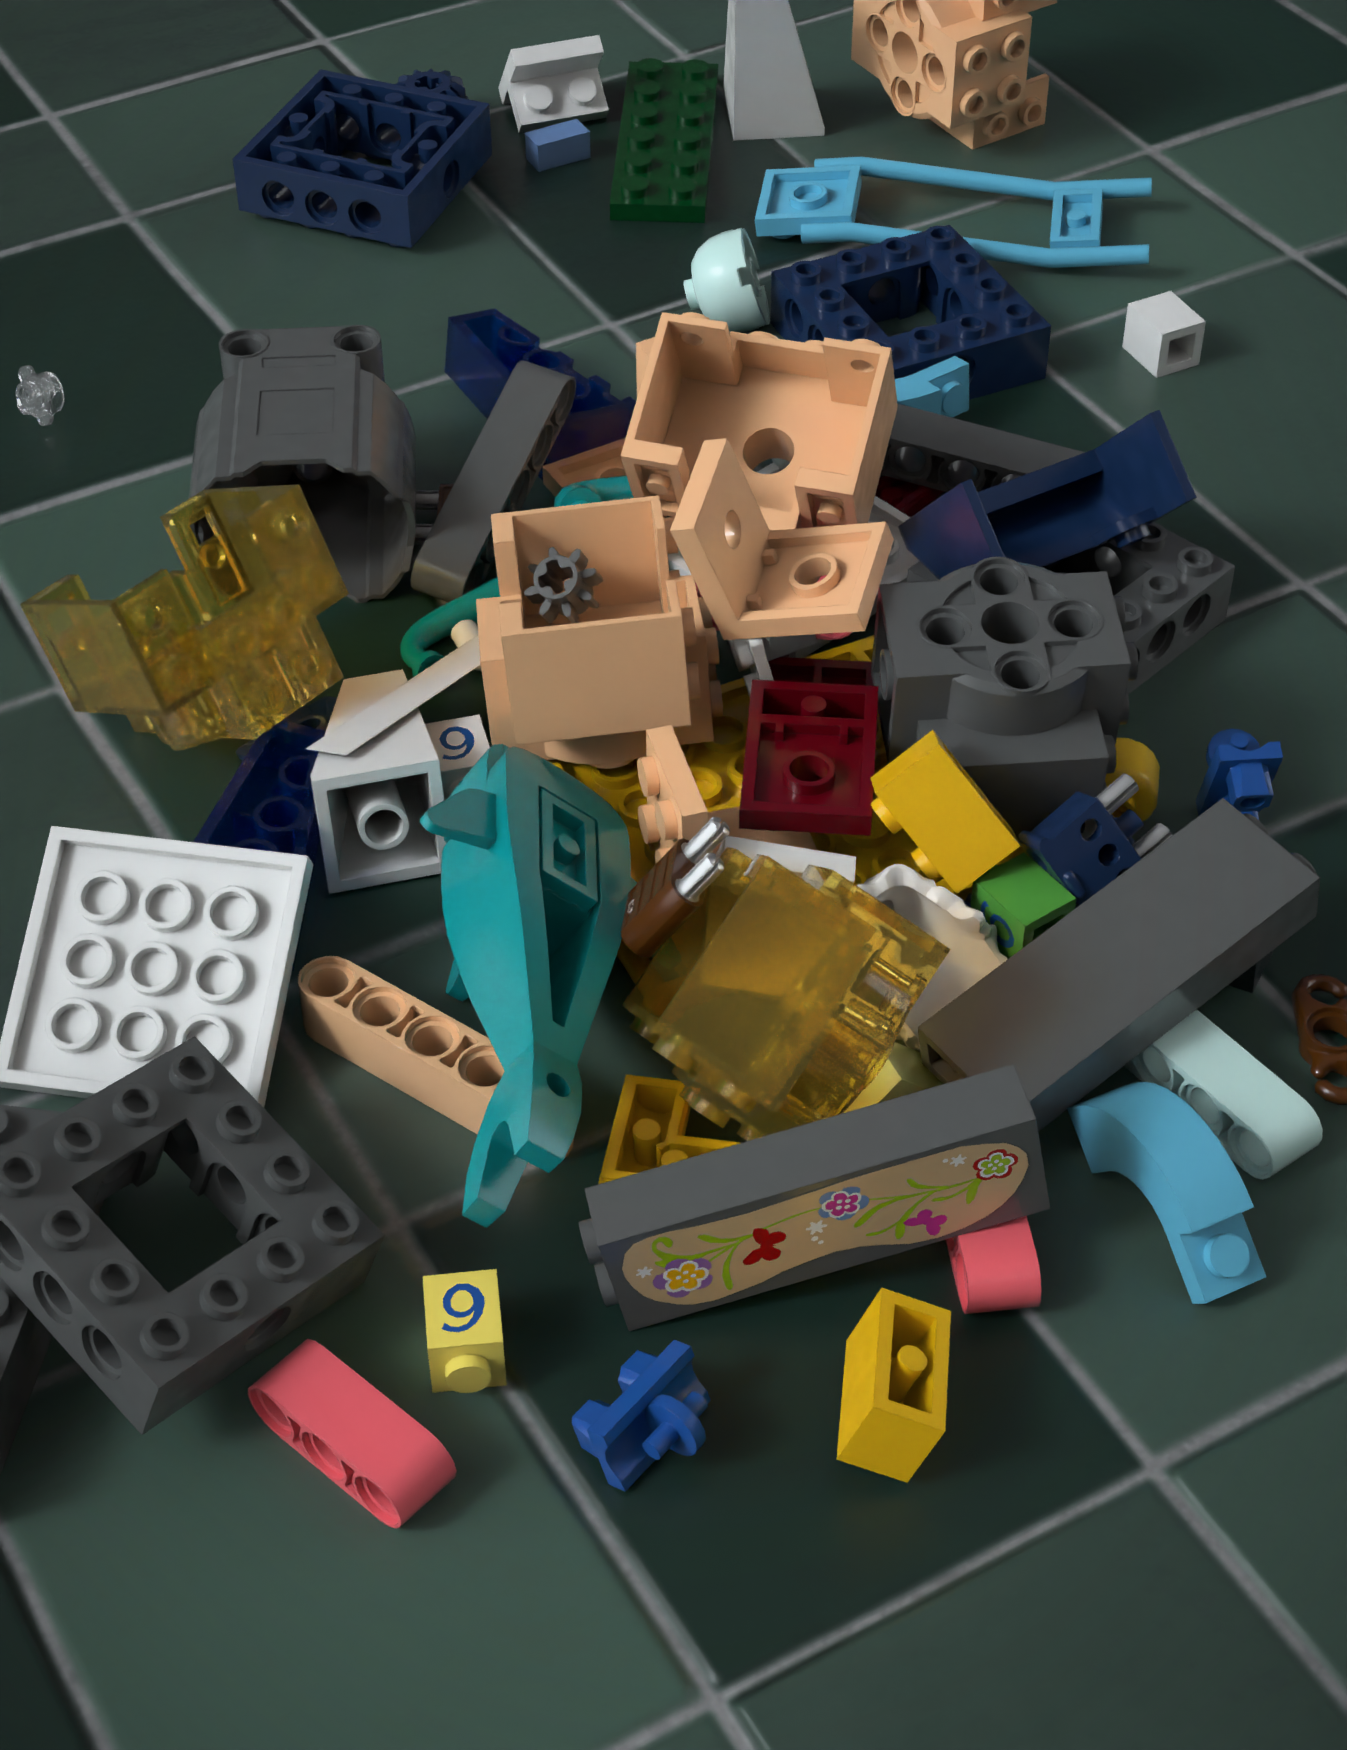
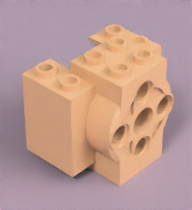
[851,0,1057,150]
[621,312,898,531]
[476,495,723,769]

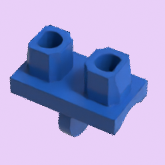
[1196,728,1283,820]
[572,1340,711,1492]

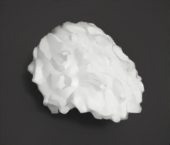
[827,864,1008,1051]

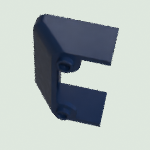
[898,410,1197,580]

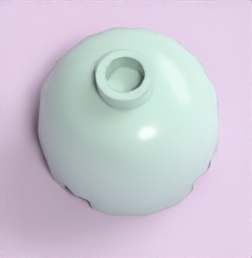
[684,228,770,332]

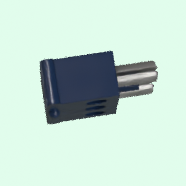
[1019,773,1173,909]

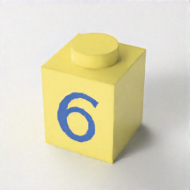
[423,1269,507,1393]

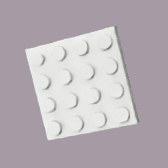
[0,826,313,1108]

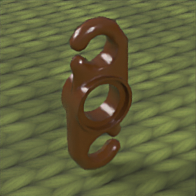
[1292,974,1347,1105]

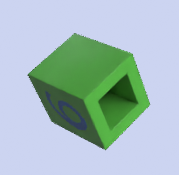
[971,852,1076,959]

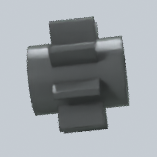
[524,547,603,624]

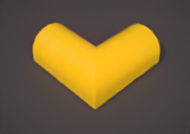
[598,1074,741,1184]

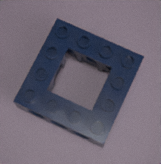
[232,69,492,248]
[770,225,1051,400]

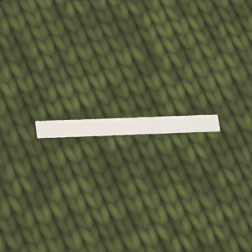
[306,635,481,756]

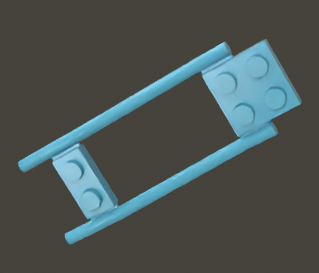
[755,157,1152,268]

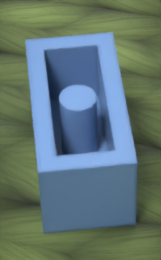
[525,119,591,172]

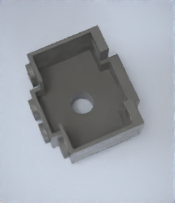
[871,557,1138,848]

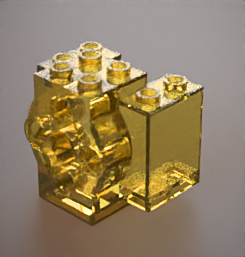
[20,484,349,751]
[622,847,951,1141]

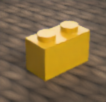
[870,730,1020,894]
[836,1287,951,1483]

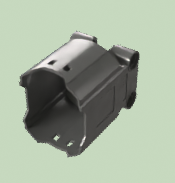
[187,324,416,607]

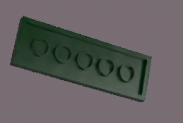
[609,58,718,223]

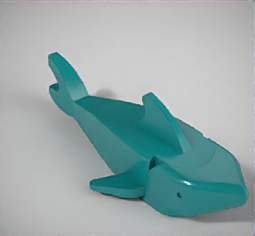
[420,744,681,1228]

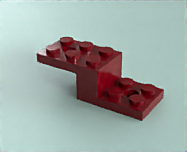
[739,657,879,836]

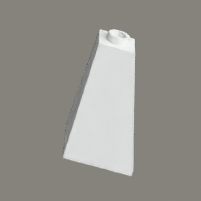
[723,0,825,141]
[310,669,447,894]

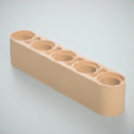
[298,956,574,1163]

